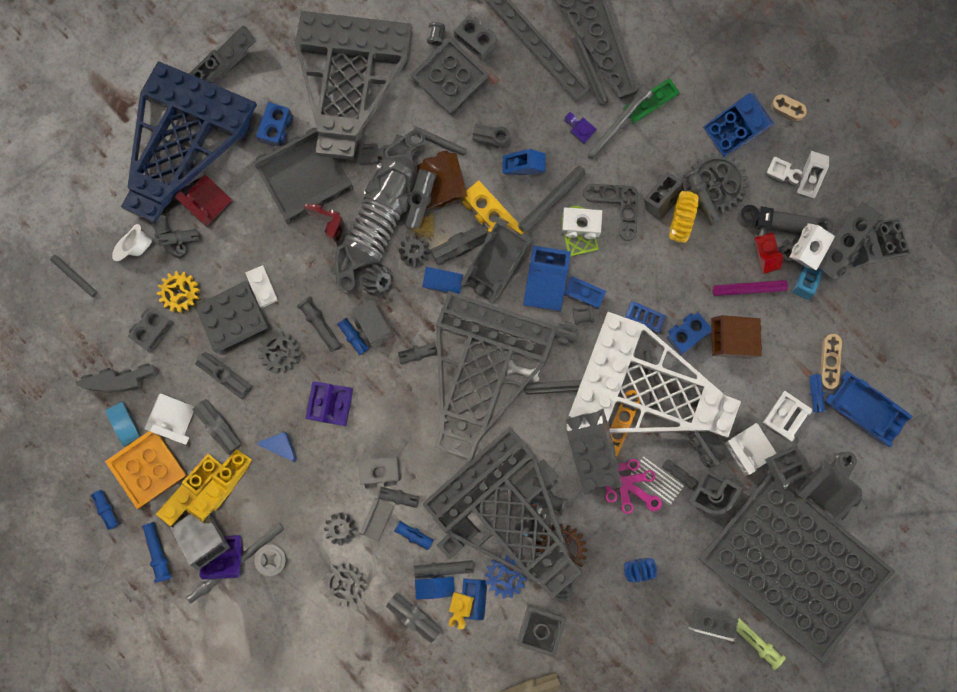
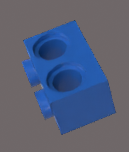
[256,102,293,147]
[666,312,711,356]

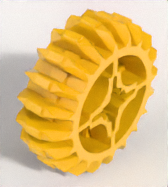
[669,191,699,243]

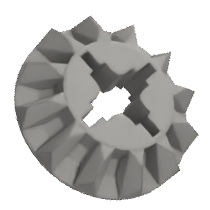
[254,544,286,576]

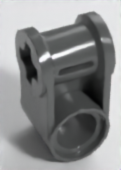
[831,452,857,478]

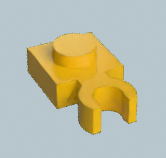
[449,592,474,629]

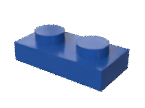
[564,276,606,309]

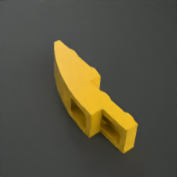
[186,449,252,522]
[156,454,222,527]

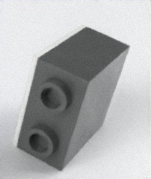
[688,607,738,641]

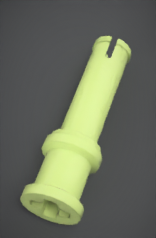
[736,618,786,670]

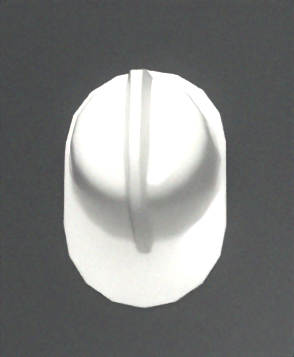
[112,224,152,262]

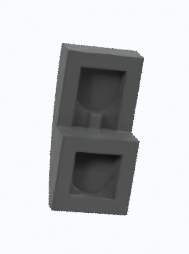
[437,517,480,560]

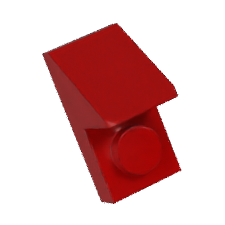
[754,232,783,274]

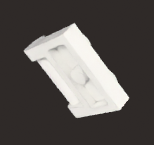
[763,391,813,443]

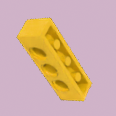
[462,180,528,234]

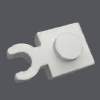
[766,156,802,185]

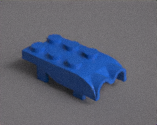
[824,371,913,447]

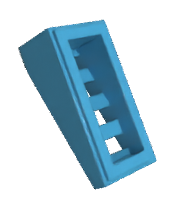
[793,266,823,300]

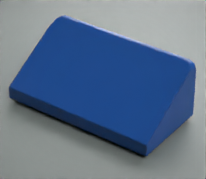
[422,267,463,294]
[462,578,487,620]

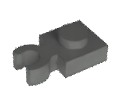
[358,143,389,164]

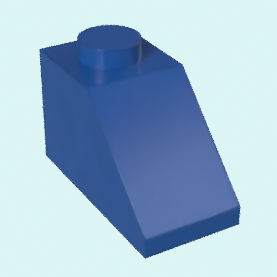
[502,149,546,175]

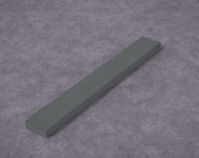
[484,0,590,102]

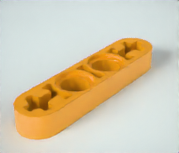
[610,390,640,457]

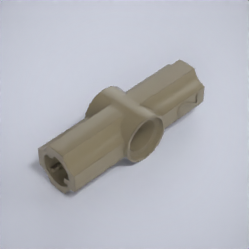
[499,672,561,692]

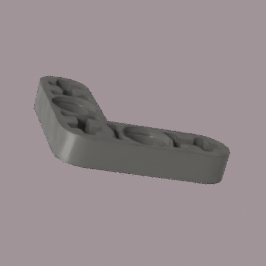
[583,184,638,241]

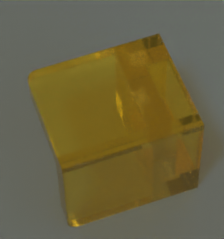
[415,214,434,237]

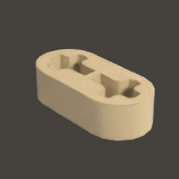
[771,94,807,121]

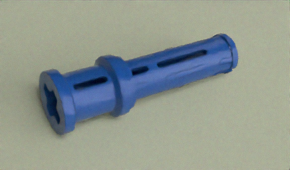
[142,522,172,583]

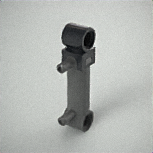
[737,205,833,248]

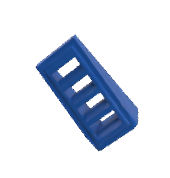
[625,301,666,333]

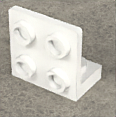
[145,394,194,445]
[724,423,777,476]

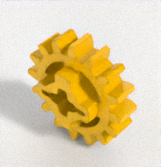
[157,271,200,313]

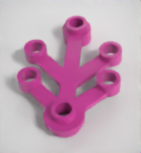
[605,459,662,514]

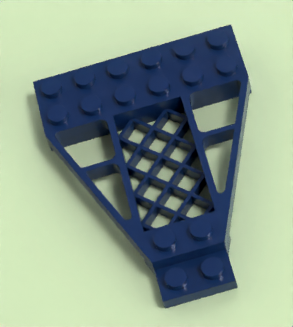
[121,61,257,224]

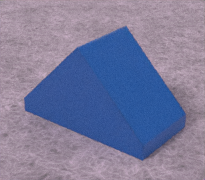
[257,432,296,462]
[415,576,455,599]

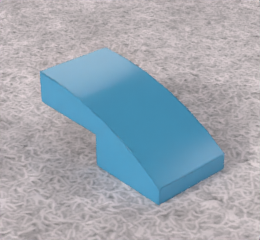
[105,401,141,446]

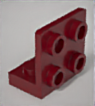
[175,175,232,227]
[304,203,345,246]

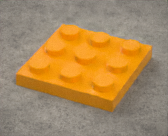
[105,431,187,509]

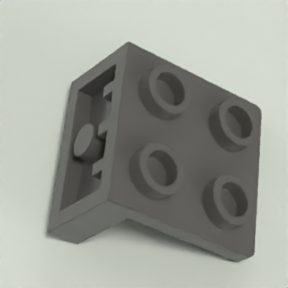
[688,431,730,468]

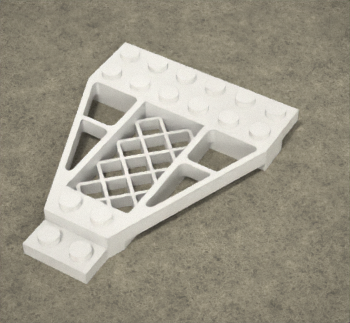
[569,312,741,438]

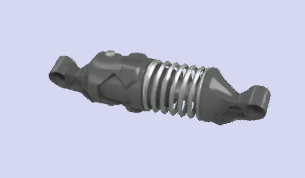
[330,129,425,293]

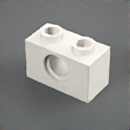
[561,207,602,239]
[790,223,835,270]

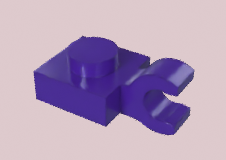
[564,112,597,144]

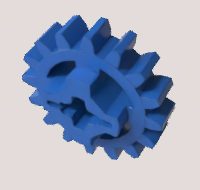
[484,556,527,599]

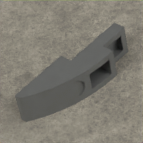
[189,26,256,83]
[76,363,158,392]

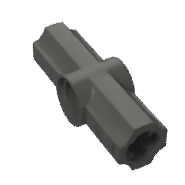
[403,169,436,229]
[431,225,487,265]
[195,351,251,399]
[192,399,242,455]
[386,593,442,644]

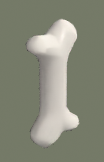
[506,360,540,383]

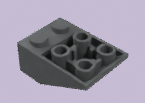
[847,218,910,267]

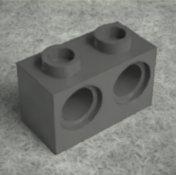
[454,15,497,60]
[127,306,173,353]

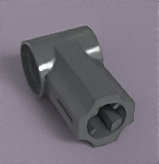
[472,124,510,148]

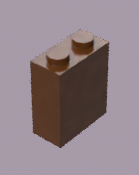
[416,150,468,209]
[711,315,762,359]

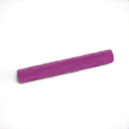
[712,280,788,296]

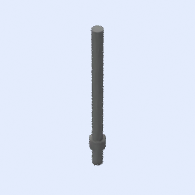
[186,523,284,604]

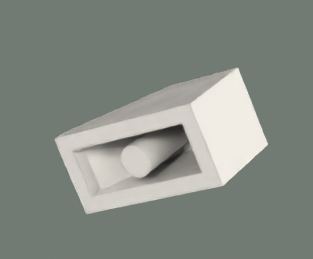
[797,151,829,198]

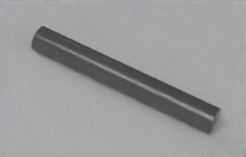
[414,126,467,156]
[50,255,97,297]
[643,350,658,408]

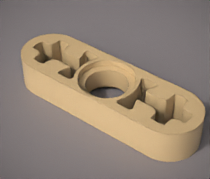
[820,334,842,390]

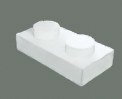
[245,265,278,308]

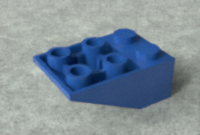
[703,93,775,157]
[523,245,571,311]

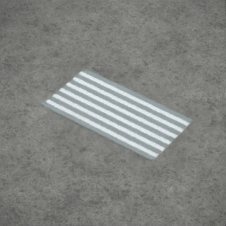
[629,455,685,506]

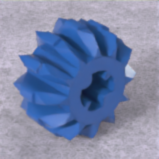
[624,558,657,583]

